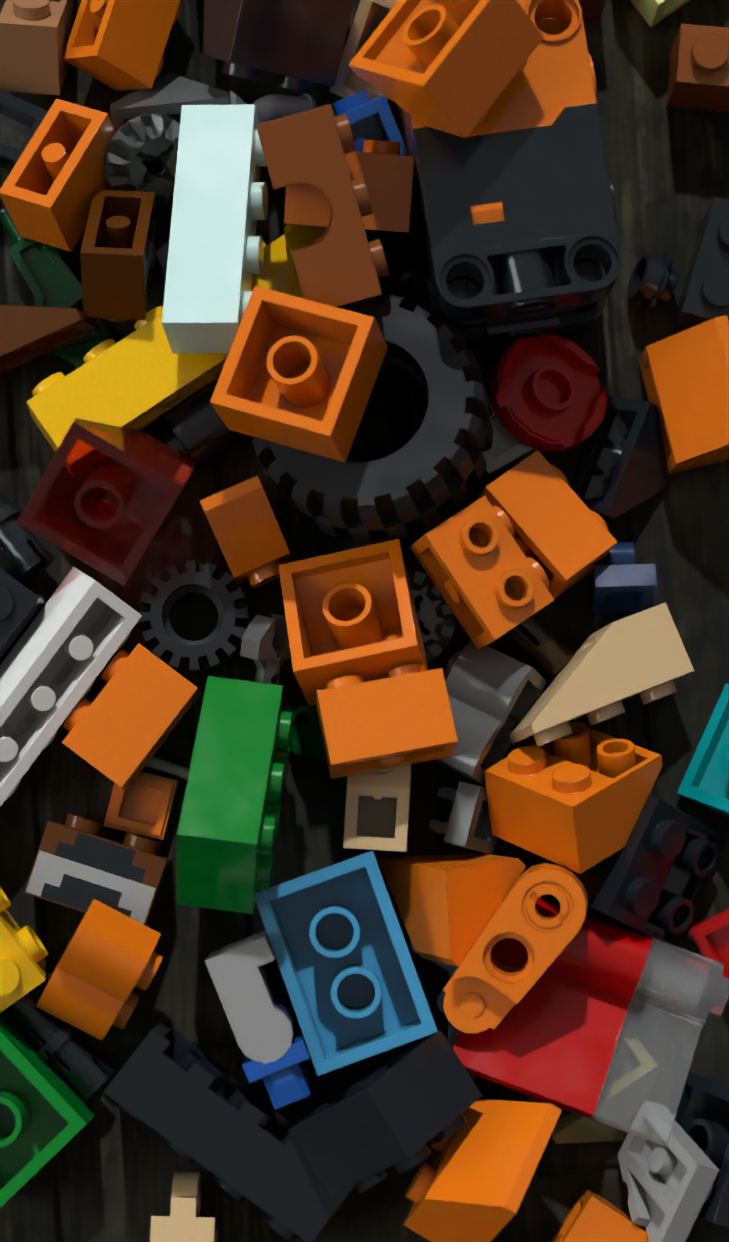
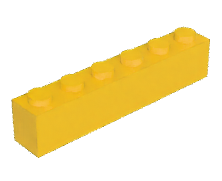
[26,224,327,475]

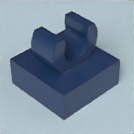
[588,542,657,615]

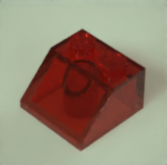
[16,418,196,586]

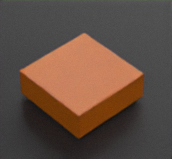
[103,772,180,841]

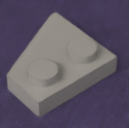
[617,1101,719,1242]

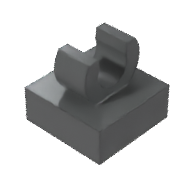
[429,781,497,854]

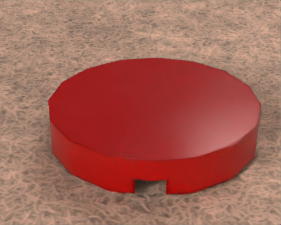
[489,333,608,452]

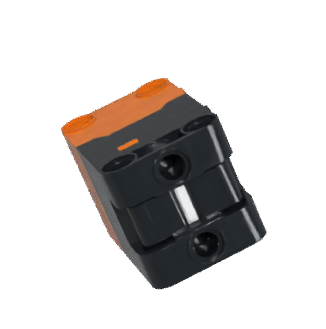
[397,0,622,350]

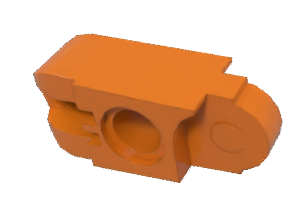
[442,863,588,1034]

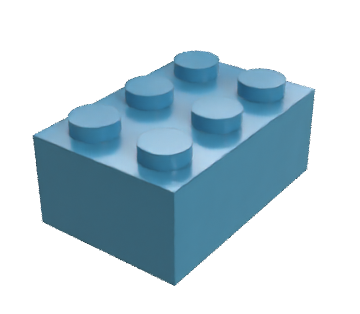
[255,850,438,1076]

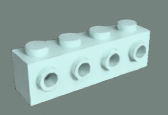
[162,104,268,353]

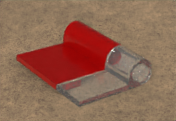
[453,888,729,1146]

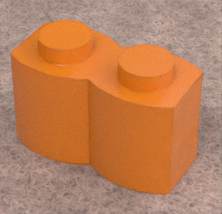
[35,899,163,1041]

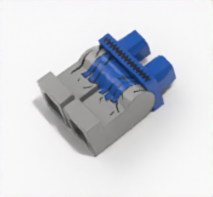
[205,929,312,1110]

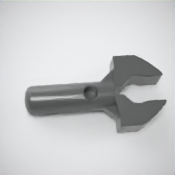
[240,613,291,685]

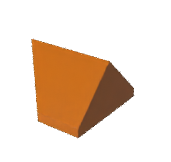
[377,853,526,967]

